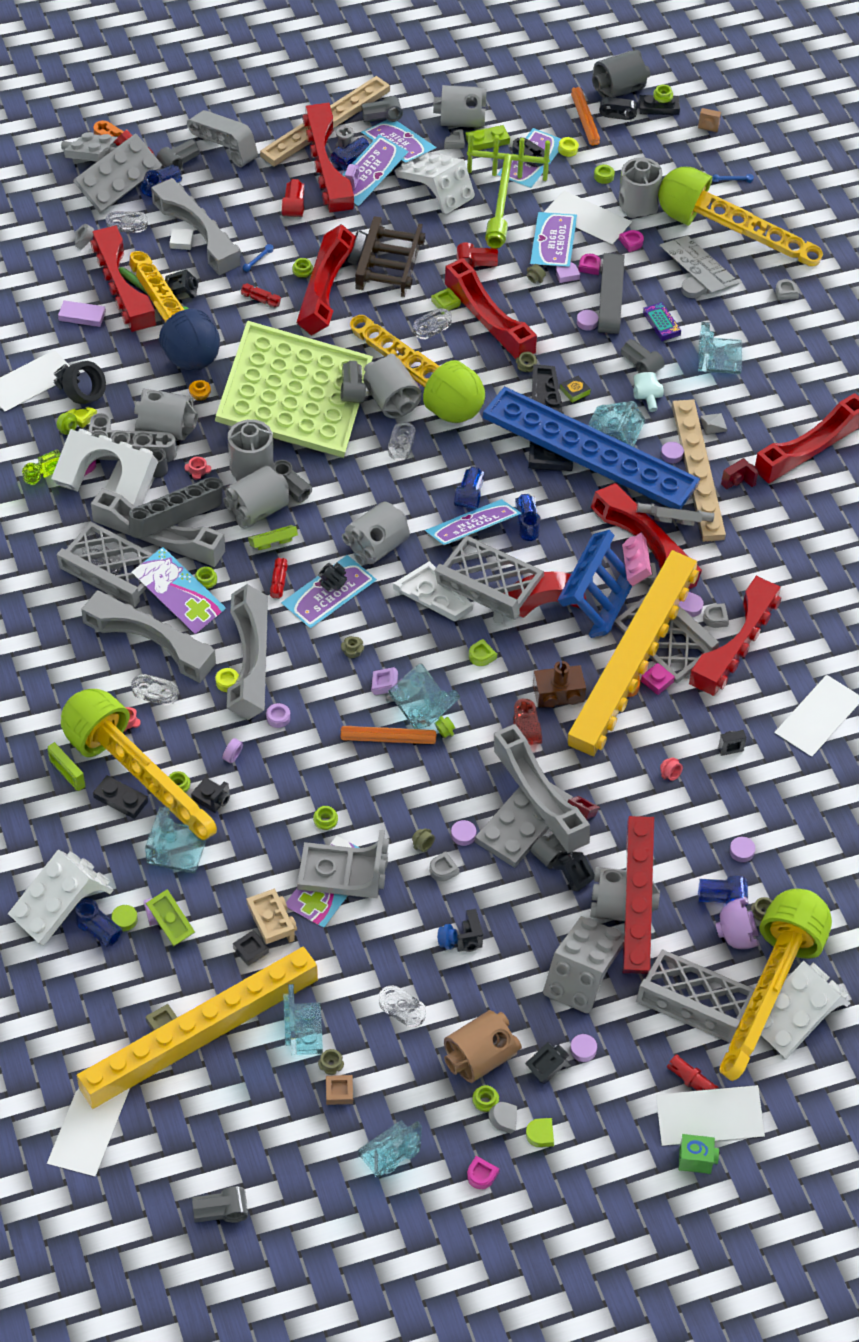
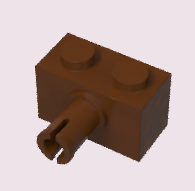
[533,661,586,708]

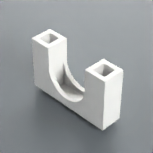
[51,429,158,507]

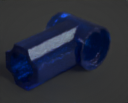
[330,136,370,171]
[140,165,182,197]
[454,466,484,510]
[515,494,541,541]
[698,876,748,907]
[75,898,123,947]

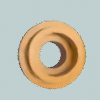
[189,380,211,401]

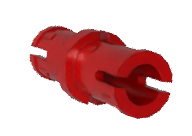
[667,1055,719,1091]

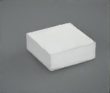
[170,228,193,250]

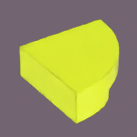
[66,407,97,428]

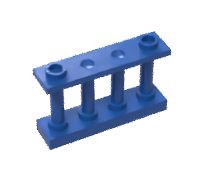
[557,529,632,638]

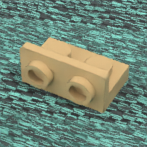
[246,888,297,944]

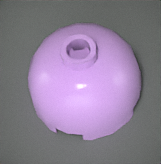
[716,897,760,949]

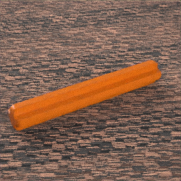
[571,87,600,146]
[341,726,436,744]

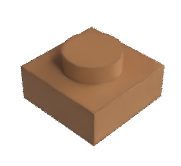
[698,108,721,132]
[326,1075,353,1105]

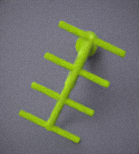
[467,132,550,248]

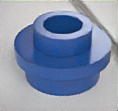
[437,924,458,950]

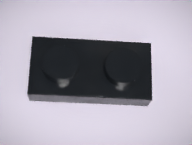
[639,95,680,115]
[93,775,148,819]

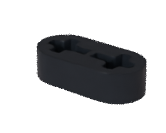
[599,97,638,120]
[512,137,545,167]
[346,230,368,266]

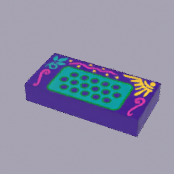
[643,302,681,341]

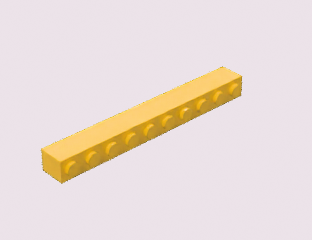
[568,550,699,757]
[77,946,318,1109]

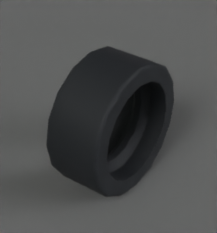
[62,360,106,404]

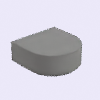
[75,224,94,250]
[681,276,707,298]
[775,279,799,300]
[703,603,729,628]
[429,852,459,881]
[489,1102,517,1134]

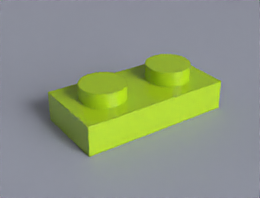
[465,125,510,151]
[248,525,298,550]
[146,889,195,947]

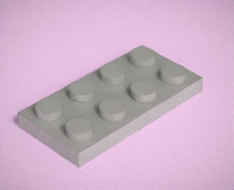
[73,133,162,213]
[475,783,573,868]

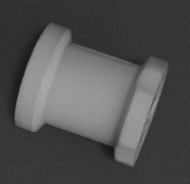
[336,126,354,153]

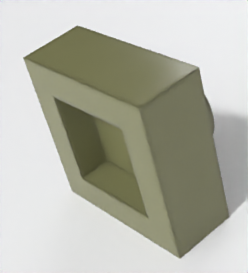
[145,1004,177,1031]

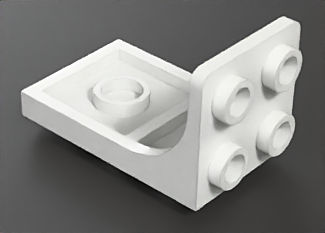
[395,152,475,214]
[8,850,113,945]
[761,961,850,1059]

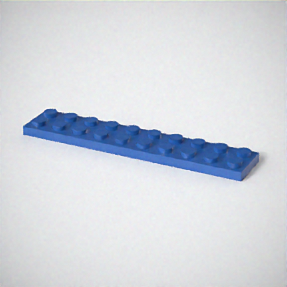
[482,386,700,510]

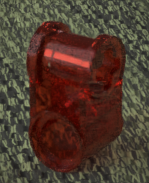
[513,699,542,745]

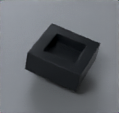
[718,730,747,756]
[233,930,269,966]

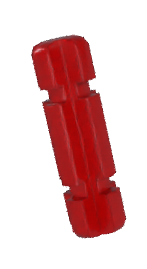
[241,283,281,308]
[270,558,288,599]

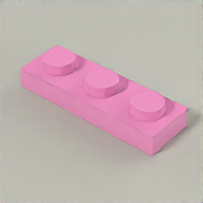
[622,533,652,586]

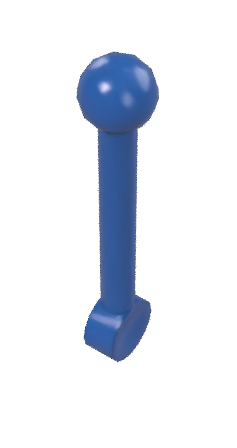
[712,174,754,183]
[243,244,273,272]

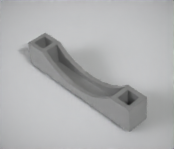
[151,178,241,276]
[91,488,225,567]
[227,584,268,720]
[81,590,216,683]
[494,724,590,853]

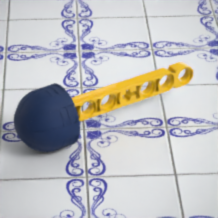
[129,251,220,371]

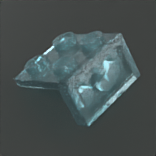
[698,322,742,374]
[588,401,645,447]
[388,663,461,729]
[145,806,207,873]
[283,984,323,1056]
[358,1120,422,1178]

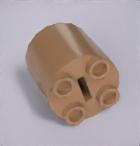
[444,1010,522,1083]

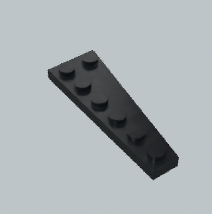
[528,364,573,471]

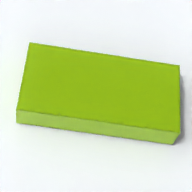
[47,742,85,791]

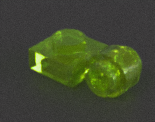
[22,449,61,485]

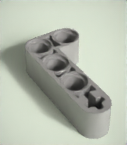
[187,110,258,167]
[89,413,177,462]

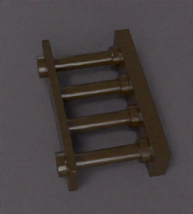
[355,216,426,297]

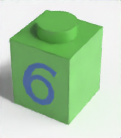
[678,1134,719,1174]

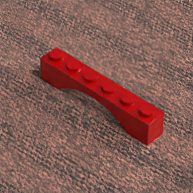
[302,103,354,213]
[296,224,356,336]
[90,225,156,332]
[445,258,537,359]
[755,393,859,484]
[590,483,702,589]
[689,575,782,696]
[623,816,654,974]

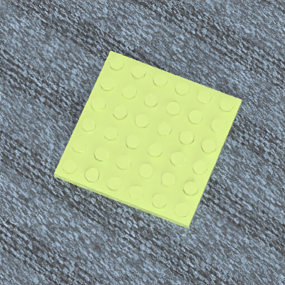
[215,321,373,458]

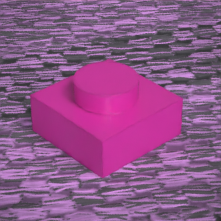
[641,663,675,695]

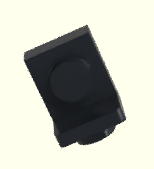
[165,269,198,298]
[191,777,230,813]
[552,851,595,891]
[456,909,483,952]
[525,1042,571,1084]

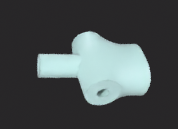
[633,372,664,412]

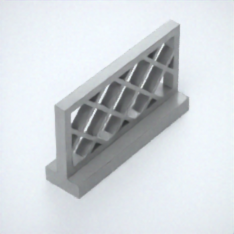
[57,521,153,608]
[434,535,544,620]
[614,587,719,683]
[636,949,755,1043]

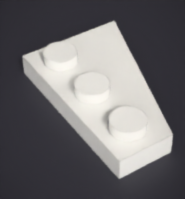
[393,561,473,621]

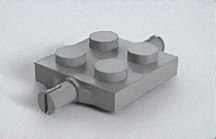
[61,132,118,161]
[636,503,714,526]

